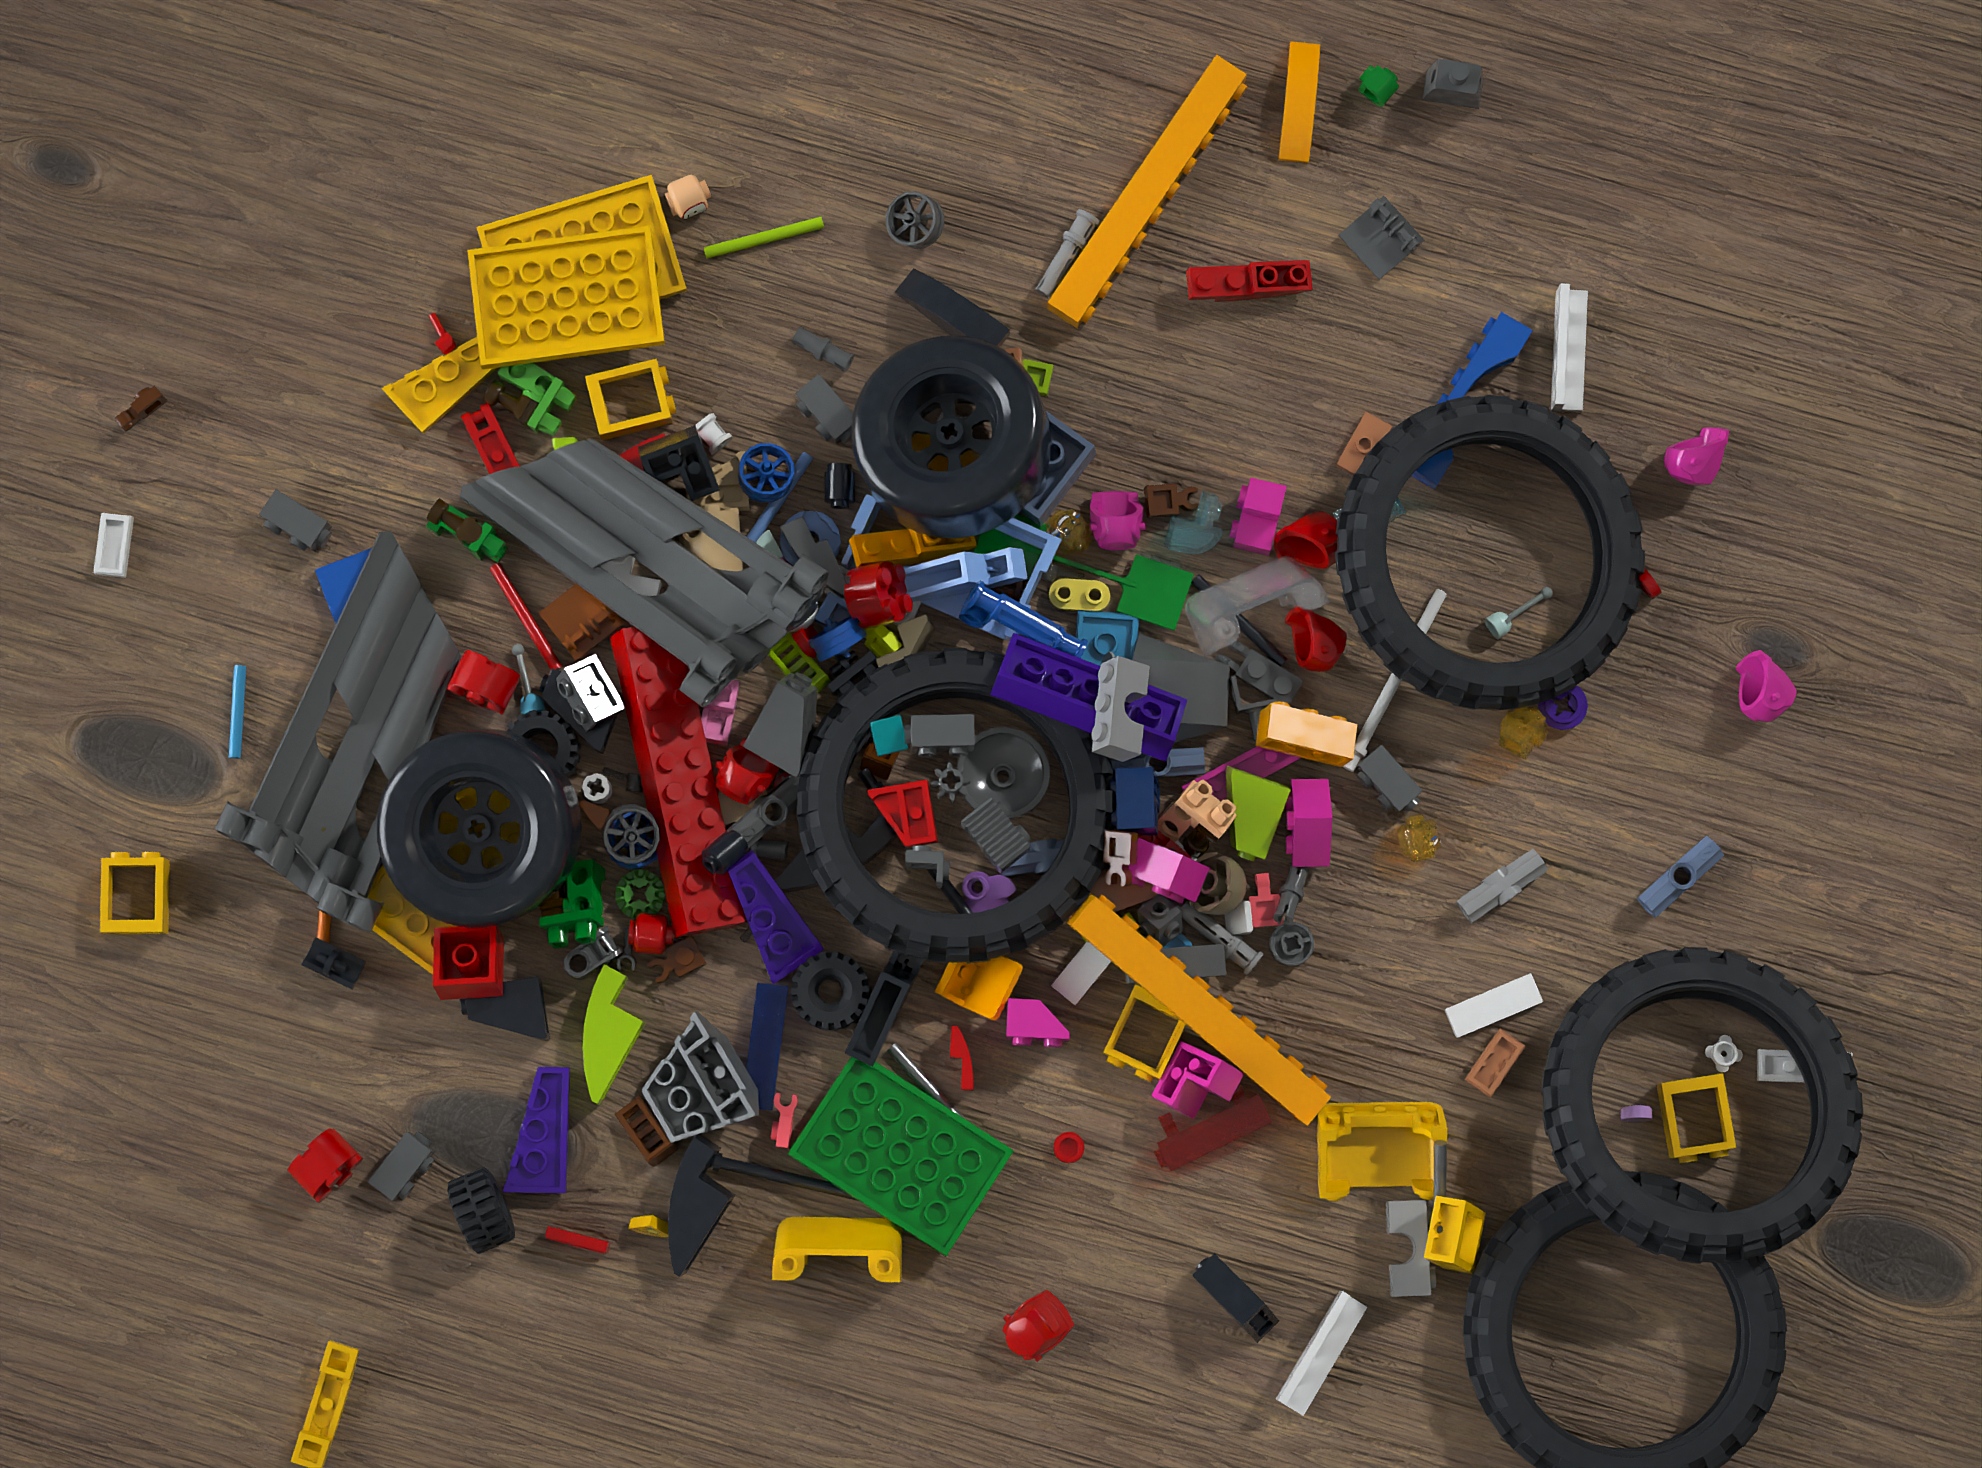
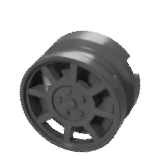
[1269,922,1314,967]

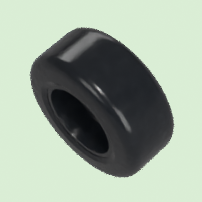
[851,335,1052,538]
[376,728,582,928]

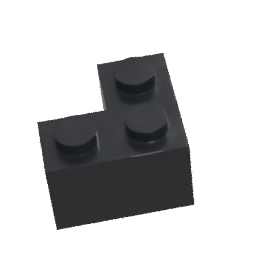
[638,425,720,501]

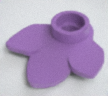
[962,871,1016,913]

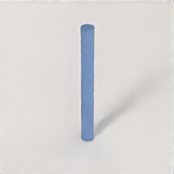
[746,452,813,543]

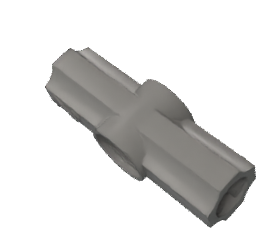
[1456,848,1548,923]

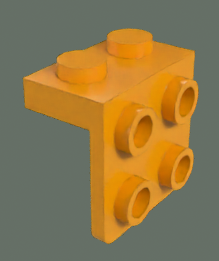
[934,956,1023,1021]

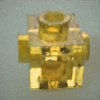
[1499,707,1548,760]

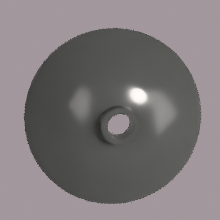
[957,727,1050,819]

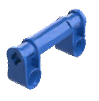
[959,580,1088,658]

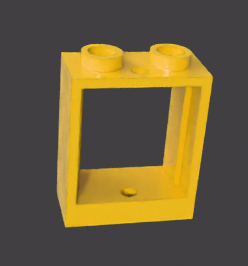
[585,358,677,441]
[100,852,170,935]
[1103,984,1186,1083]
[1656,1073,1736,1163]
[1424,1196,1486,1274]

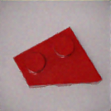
[868,779,938,848]

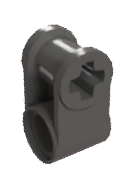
[564,926,625,980]

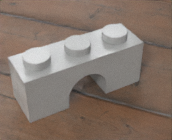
[1091,656,1150,762]
[1386,1200,1436,1297]

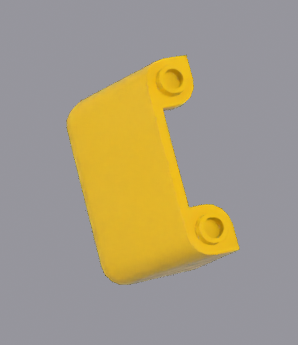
[1317,1102,1448,1201]
[772,1217,902,1282]

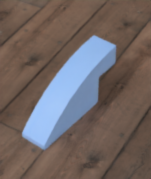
[904,547,1028,602]

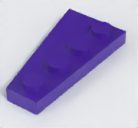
[728,850,824,985]
[503,1067,570,1193]

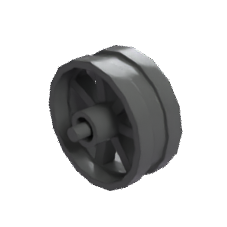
[886,191,944,249]
[602,804,659,864]

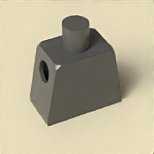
[1422,59,1484,109]

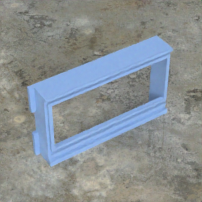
[841,494,1062,642]

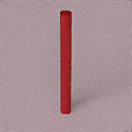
[489,563,563,670]

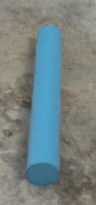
[228,665,246,759]

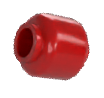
[628,913,674,954]

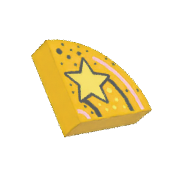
[628,1215,668,1237]

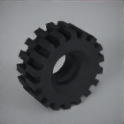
[791,951,870,1031]

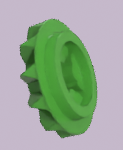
[615,870,665,919]

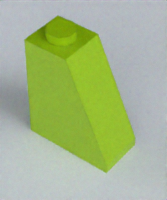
[1225,765,1291,861]

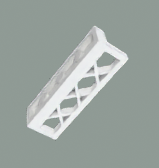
[1551,283,1588,413]
[1276,1291,1367,1416]

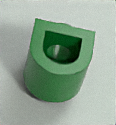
[1358,65,1399,107]

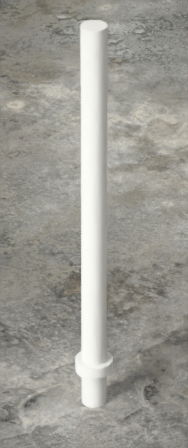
[1343,589,1447,772]

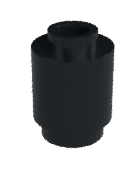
[824,463,855,509]
[702,830,748,875]

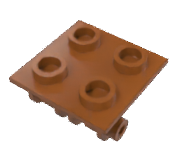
[538,584,625,661]

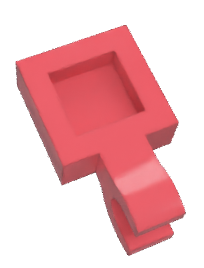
[1248,873,1283,928]
[771,1093,798,1149]

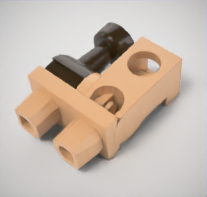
[1158,780,1237,857]

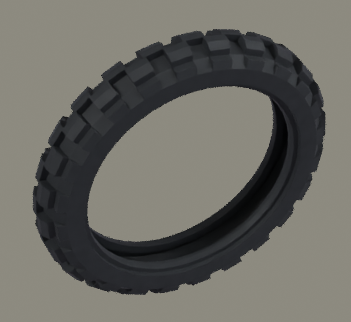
[1335,395,1645,711]
[797,648,1116,964]
[1541,947,1864,1264]
[1463,1171,1787,1468]

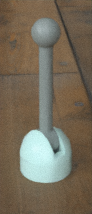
[1485,587,1553,639]

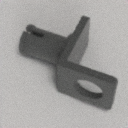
[1229,676,1278,741]

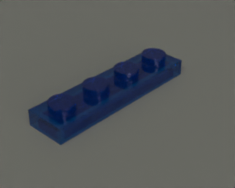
[746,983,789,1111]

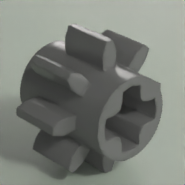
[931,762,971,804]

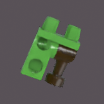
[483,363,577,436]

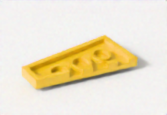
[381,337,498,434]

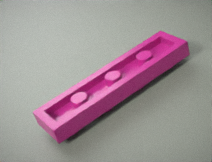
[1182,747,1302,802]

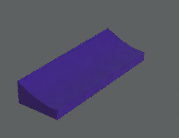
[990,633,1188,762]

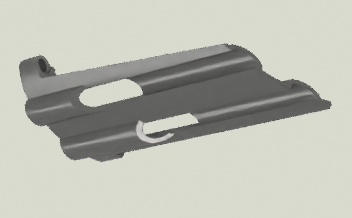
[460,438,829,707]
[214,531,461,933]

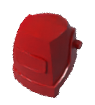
[1274,511,1338,569]
[1285,606,1347,672]
[715,738,780,805]
[1002,1290,1074,1362]

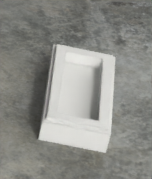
[93,513,134,578]

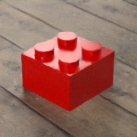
[433,925,504,1000]

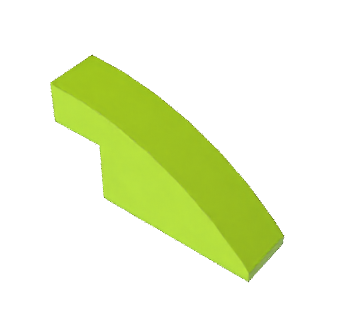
[583,964,646,1105]

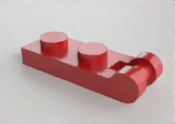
[461,403,520,474]

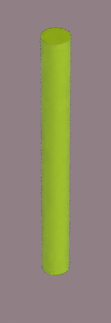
[704,216,824,259]

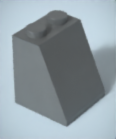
[743,672,818,777]

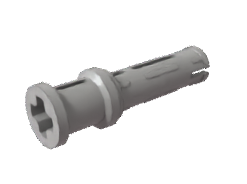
[1035,209,1101,299]
[1181,901,1264,976]

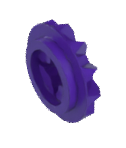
[1537,685,1588,730]

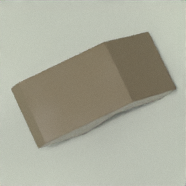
[876,614,935,667]

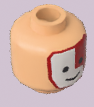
[664,174,712,219]

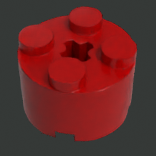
[844,561,913,629]
[446,650,520,715]
[287,1128,363,1203]

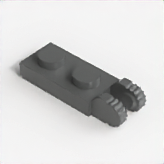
[1216,638,1304,705]

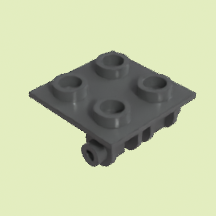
[1338,196,1425,280]

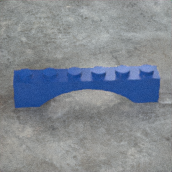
[1412,311,1533,490]

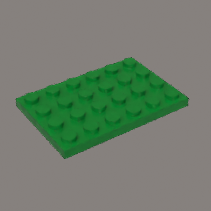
[788,1057,1014,1257]

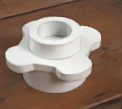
[1705,1035,1743,1072]

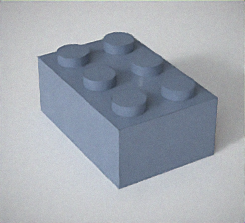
[1020,411,1096,527]

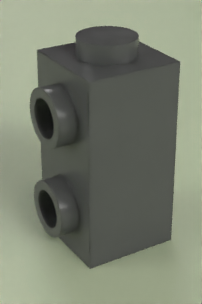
[795,374,853,445]
[259,489,332,552]
[905,714,975,757]
[1356,744,1422,814]
[368,1131,436,1201]

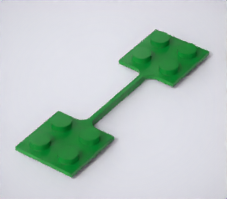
[974,514,1194,631]

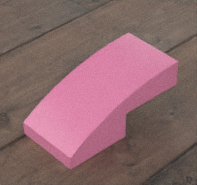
[701,680,740,746]

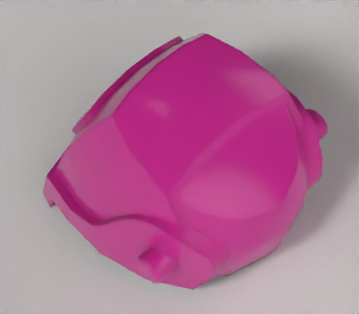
[1664,427,1729,486]
[1090,491,1145,551]
[1736,650,1797,722]

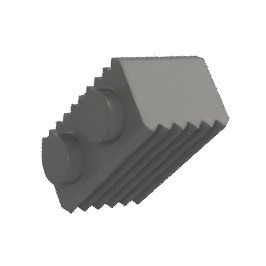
[961,797,1031,874]

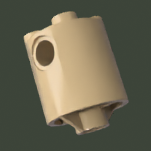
[679,504,743,571]

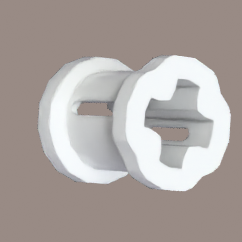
[696,413,733,454]
[582,773,613,804]

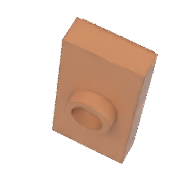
[1336,412,1392,475]
[1464,1028,1526,1098]

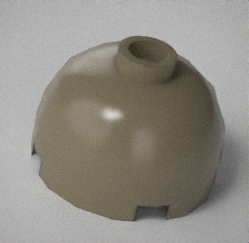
[1186,852,1247,916]

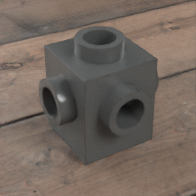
[1137,894,1183,947]

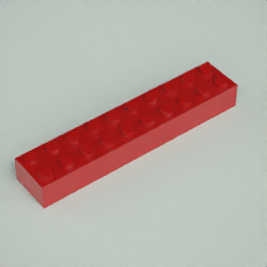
[610,627,746,938]

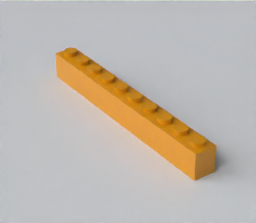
[1047,54,1248,329]
[1067,894,1331,1126]

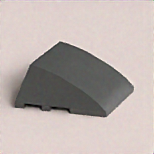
[1132,634,1230,743]
[641,1011,759,1143]

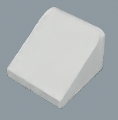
[1225,901,1253,935]

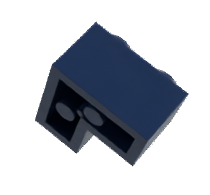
[1111,767,1160,836]

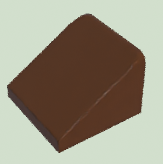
[860,737,900,780]
[579,800,611,835]

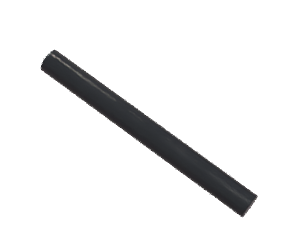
[1191,574,1288,667]

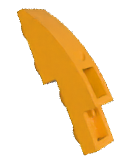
[849,529,977,567]

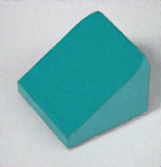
[870,715,908,757]

